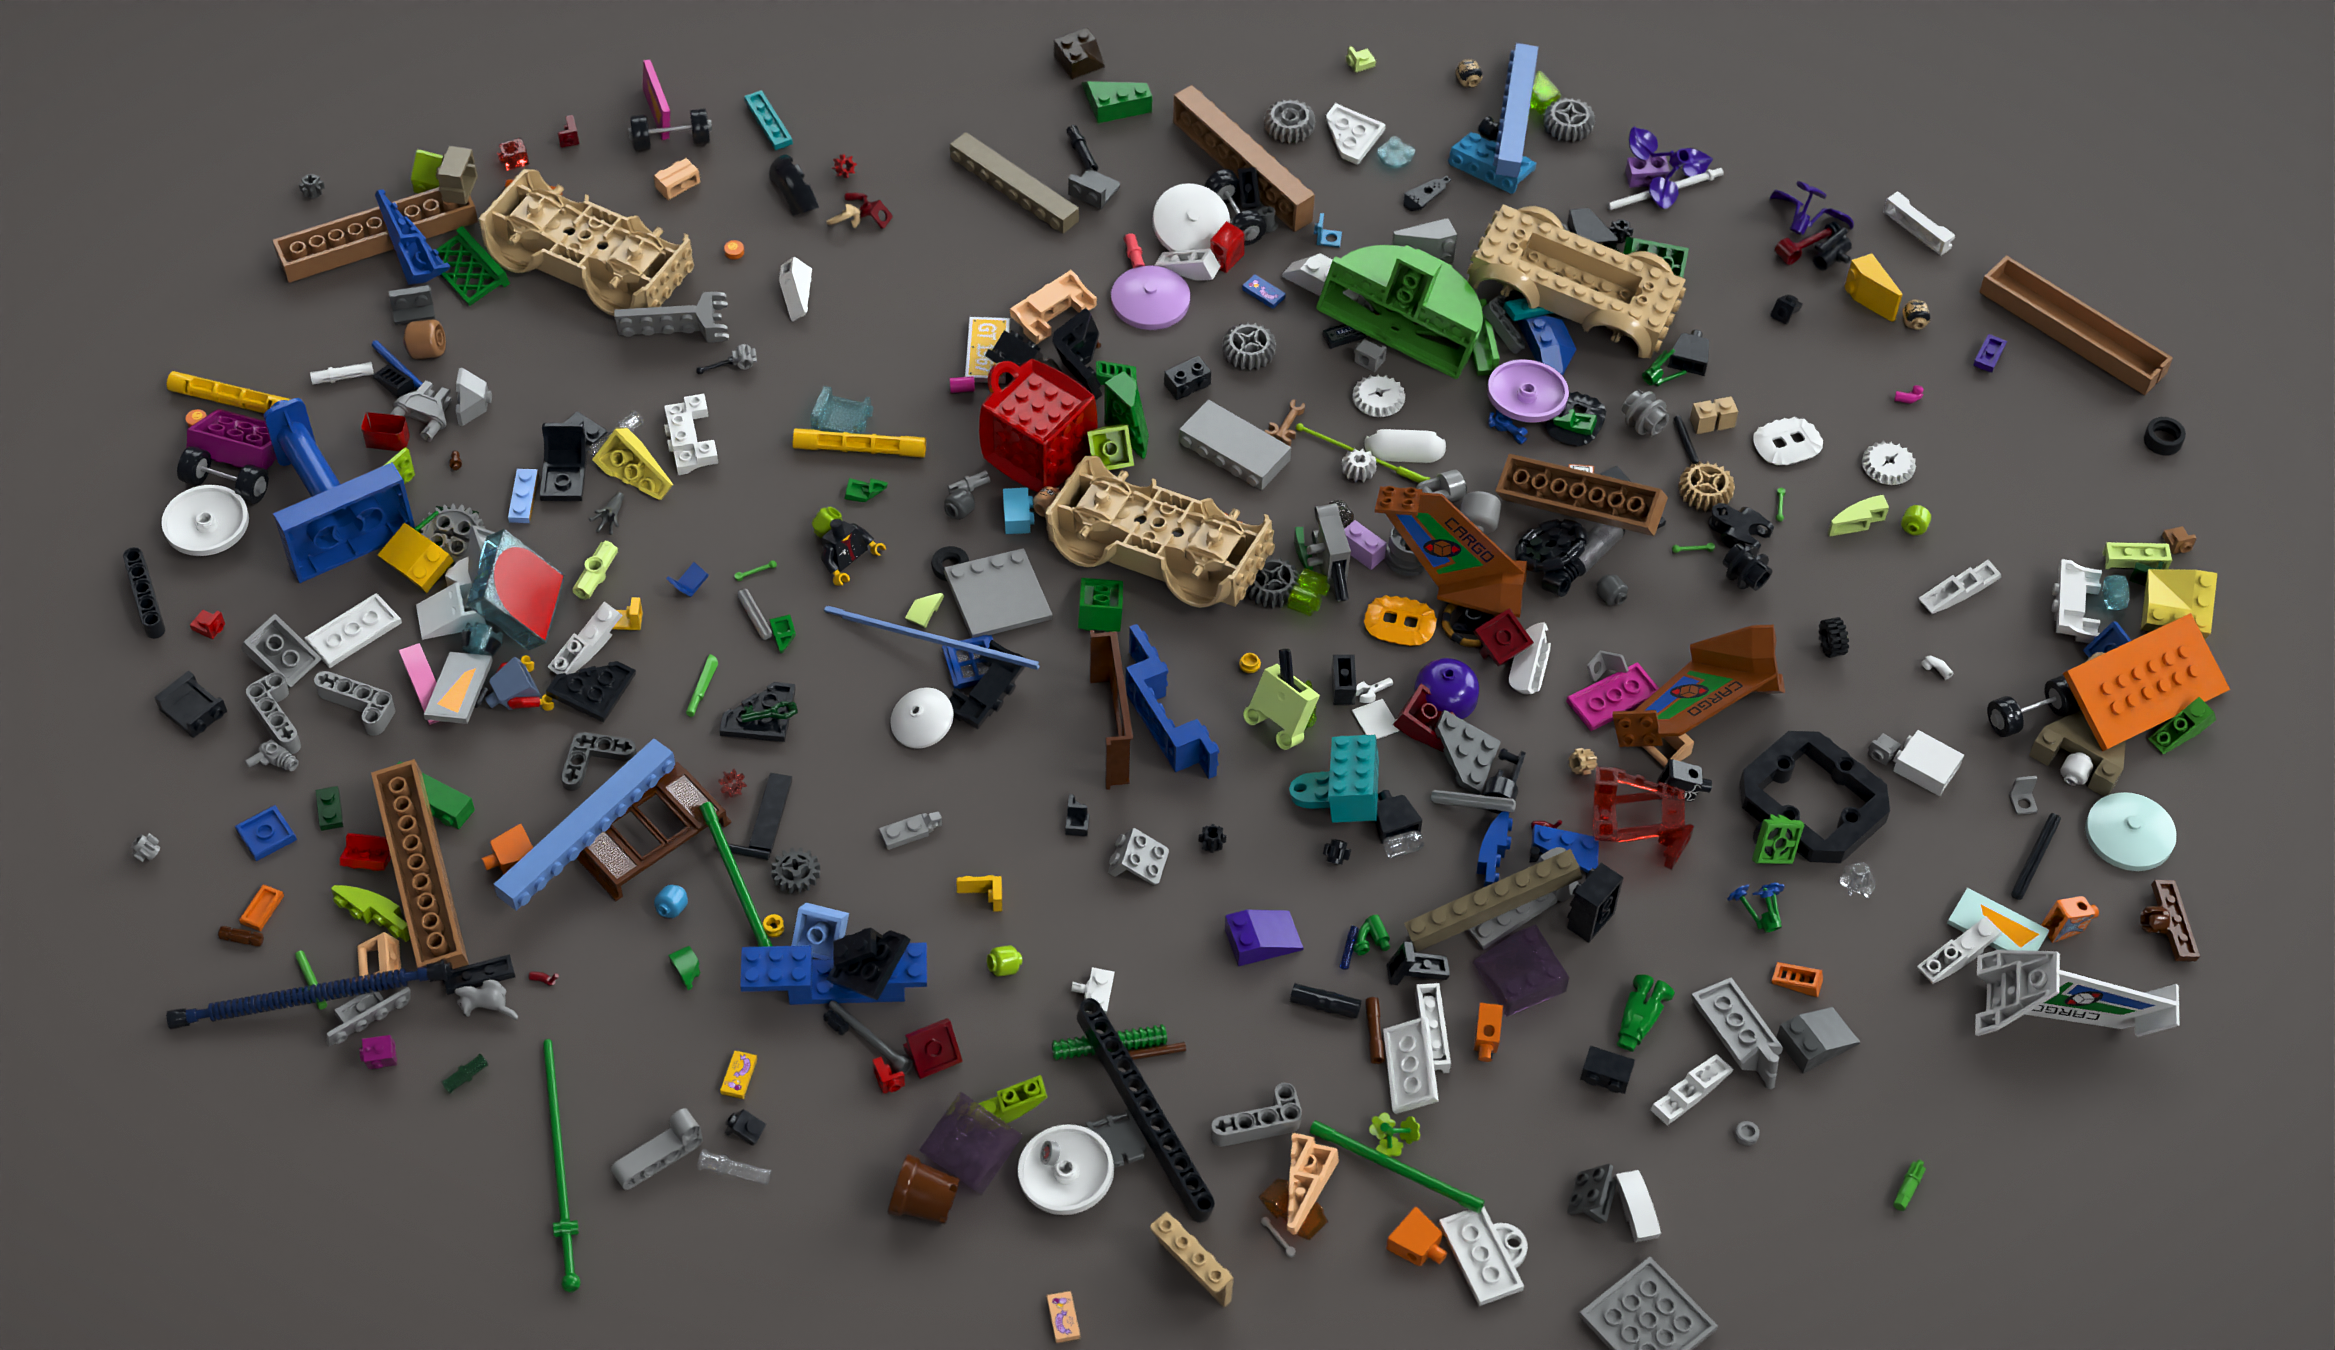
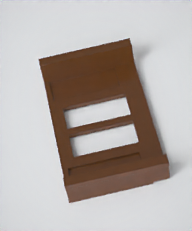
[576,761,731,902]

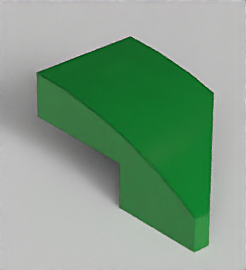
[1553,409,1597,435]
[844,478,888,502]
[1294,527,1313,570]
[668,946,700,990]

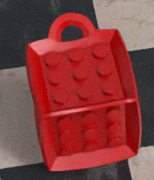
[979,359,1098,492]

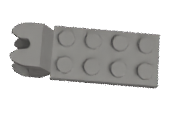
[614,292,729,343]
[1468,847,1578,950]

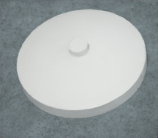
[1152,184,1230,252]
[162,485,249,556]
[1018,1125,1114,1215]

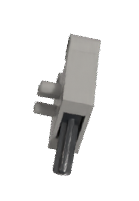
[1306,503,1351,602]

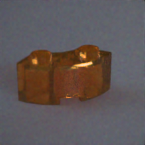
[1259,1178,1328,1241]

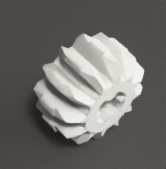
[1342,448,1377,483]

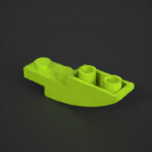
[331,885,410,942]
[956,1075,1047,1136]

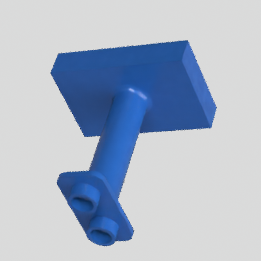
[264,398,415,583]

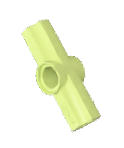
[572,541,618,600]

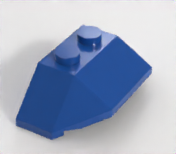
[1517,315,1576,375]

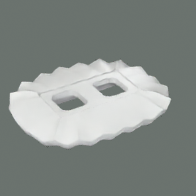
[1753,417,1823,466]

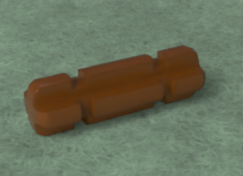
[218,926,264,947]

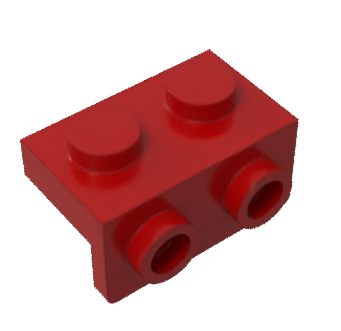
[339,833,391,871]

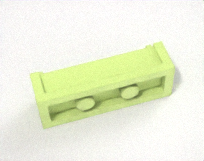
[2102,542,2172,569]

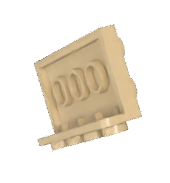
[1151,1212,1233,1307]

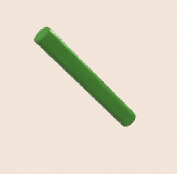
[295,950,327,1009]

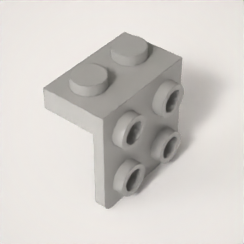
[1108,828,1169,885]

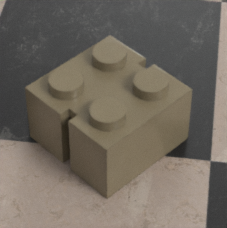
[436,146,478,205]

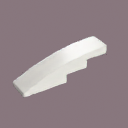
[1919,560,2001,614]
[1650,1054,1733,1125]

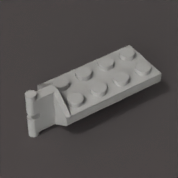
[1691,977,1783,1089]

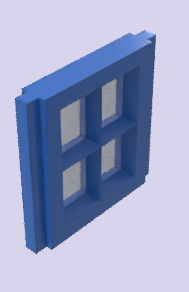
[942,635,994,689]

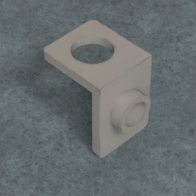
[1587,650,1629,682]
[2009,776,2038,815]

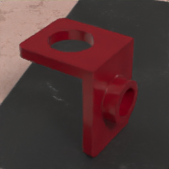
[859,200,893,229]

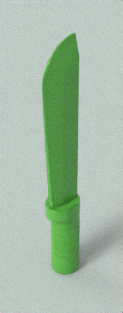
[686,654,718,717]

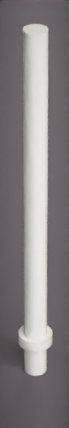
[1607,168,1723,210]

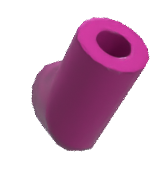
[1894,385,1924,404]

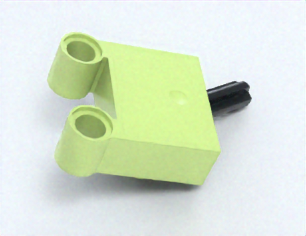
[1243,649,1320,750]

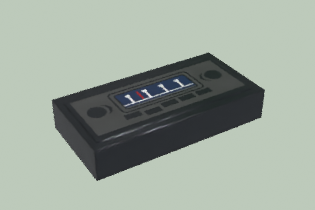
[1322,324,1367,349]

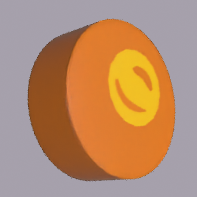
[724,240,744,259]
[186,409,207,428]

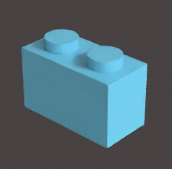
[1003,488,1034,534]

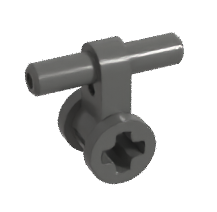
[1250,204,1278,232]

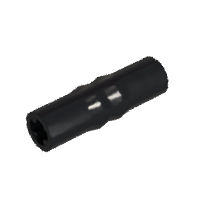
[1290,983,1362,1019]

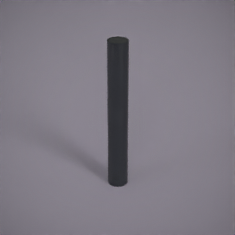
[1673,415,1699,465]

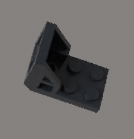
[1052,308,1102,400]

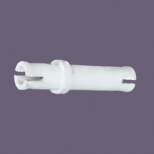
[310,362,374,385]

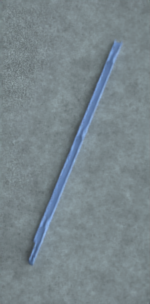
[824,606,1040,670]

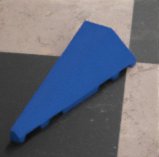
[375,189,450,285]

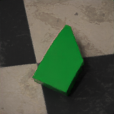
[769,614,796,653]

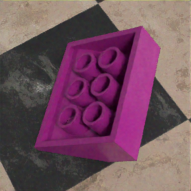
[186,409,276,469]

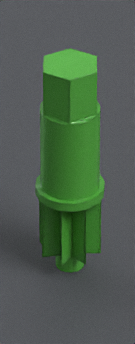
[1893,1160,1926,1211]

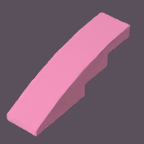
[399,643,439,725]

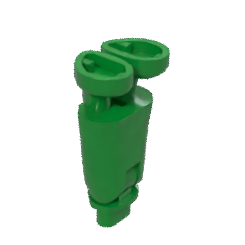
[1617,974,1675,1052]

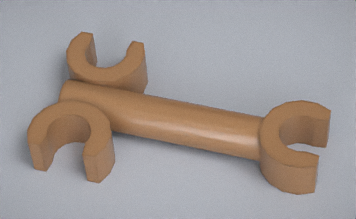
[1265,399,1305,446]

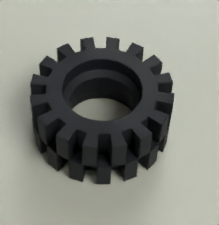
[1818,617,1849,658]

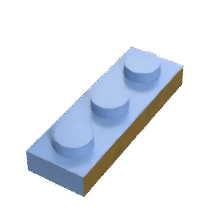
[508,469,539,523]

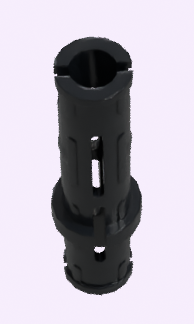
[1066,125,1098,171]

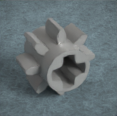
[732,344,757,369]
[131,833,160,862]

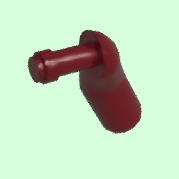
[844,192,869,203]
[1531,820,1562,829]
[528,971,559,986]

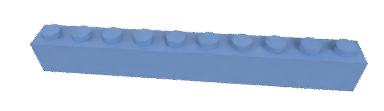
[1493,43,1538,178]
[494,738,675,911]

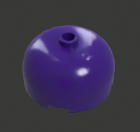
[1414,658,1479,719]

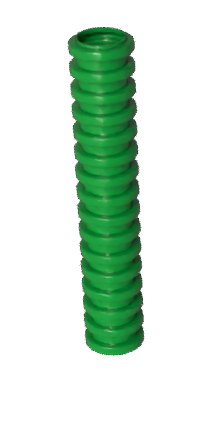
[1052,1024,1167,1061]

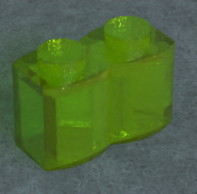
[1287,568,1330,616]

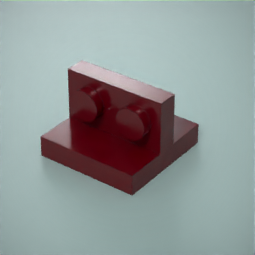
[1474,608,1534,667]
[903,1018,963,1079]

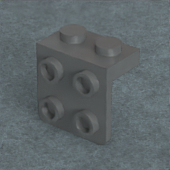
[1068,169,1120,209]

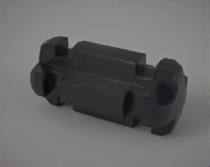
[823,1009,849,1035]

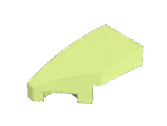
[905,593,944,628]

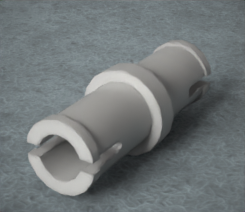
[947,470,990,494]

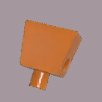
[482,824,533,875]
[1386,1206,1447,1266]

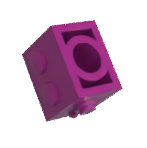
[359,1035,397,1069]

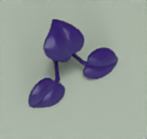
[1629,126,1713,209]
[1770,181,1854,235]

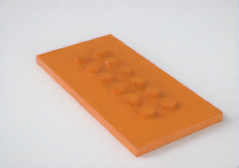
[2063,613,2231,751]

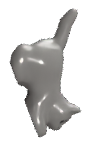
[455,980,518,1020]

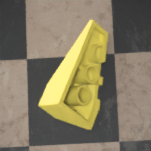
[592,428,673,500]

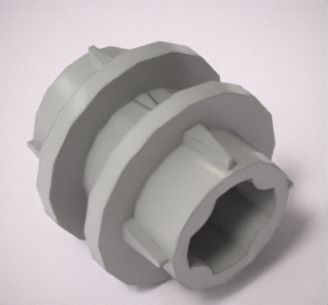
[1622,390,1670,437]

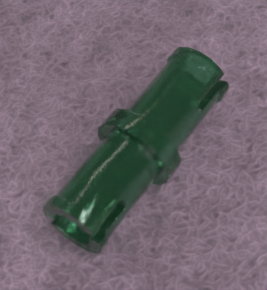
[441,1054,489,1094]

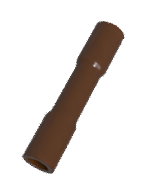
[1365,997,1385,1064]

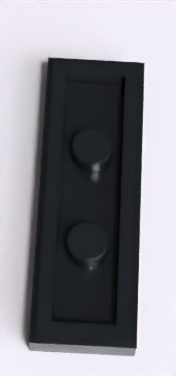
[444,954,515,995]

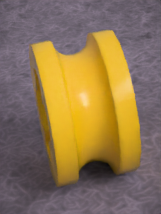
[763,914,784,938]

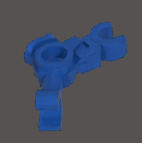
[1488,409,1528,444]

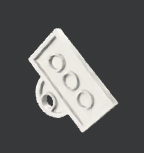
[1439,1206,1527,1306]

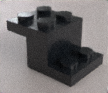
[984,330,1044,366]

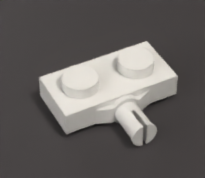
[1071,967,1114,1014]

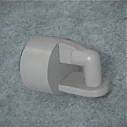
[1416,469,1467,502]

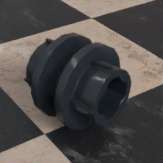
[1723,544,1772,590]

